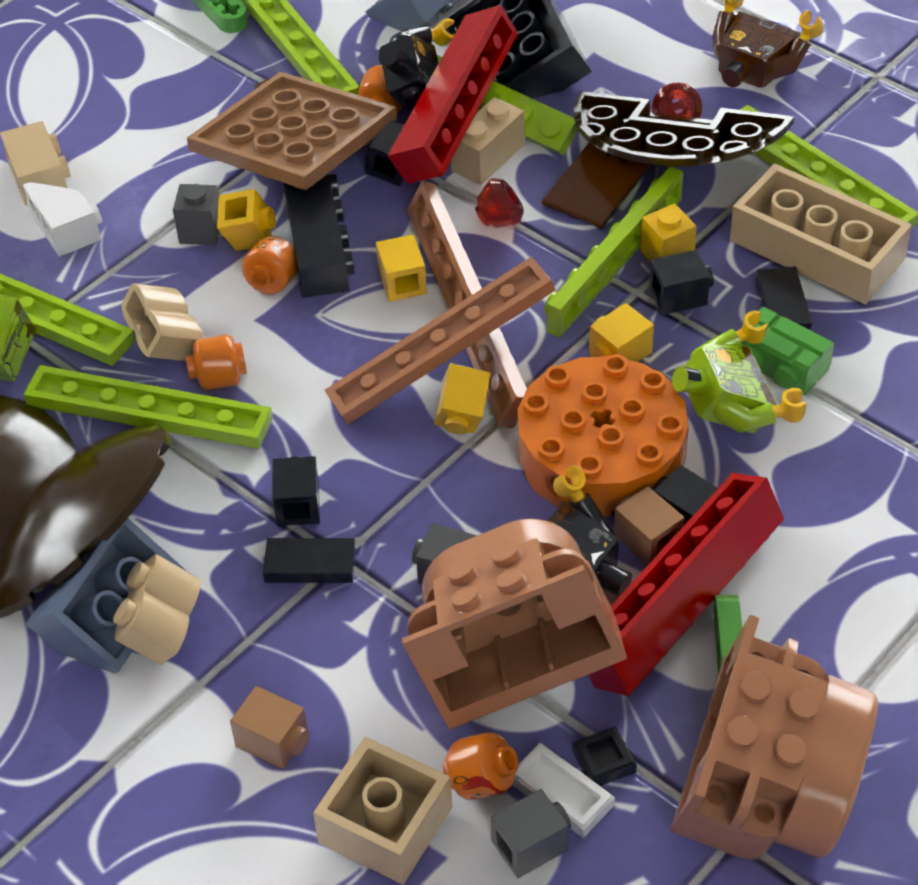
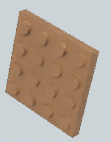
[187,72,397,190]

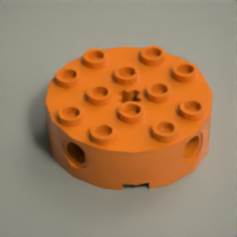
[517,354,689,517]

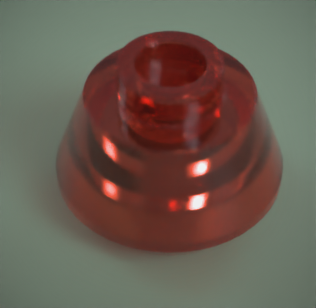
[652,82,702,118]
[475,178,524,228]

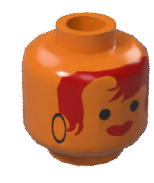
[443,732,518,800]

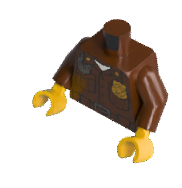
[712,0,824,88]

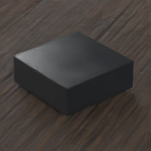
[572,726,637,786]

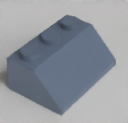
[365,0,459,31]
[26,518,186,674]

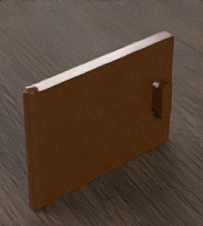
[542,143,650,229]

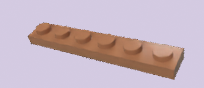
[325,257,556,425]

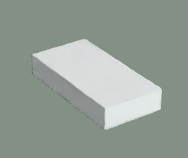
[512,743,615,839]

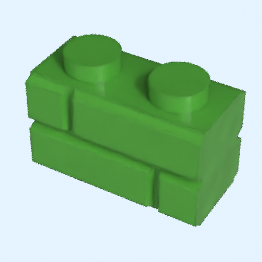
[741,306,834,396]

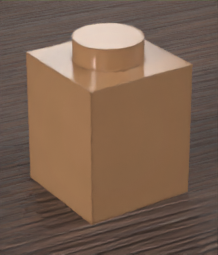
[614,486,684,566]
[230,686,310,770]

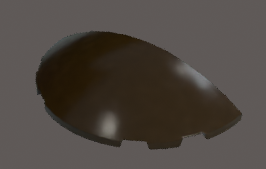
[574,91,794,167]
[0,395,77,567]
[0,424,172,618]

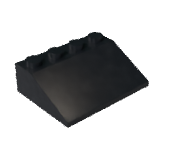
[448,0,592,98]

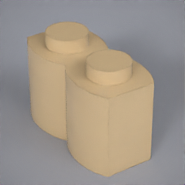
[121,283,203,361]
[113,554,201,665]

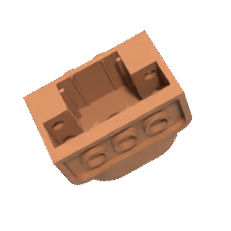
[402,519,627,730]
[670,615,878,860]

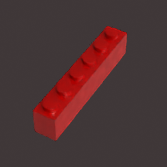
[387,5,518,184]
[588,473,784,696]

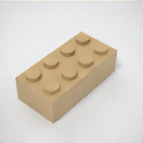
[730,163,912,305]

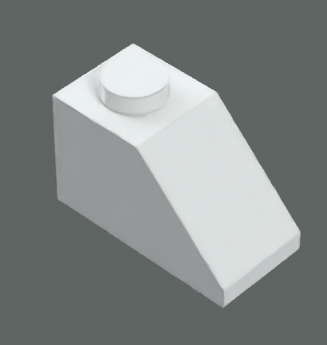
[23,182,102,257]

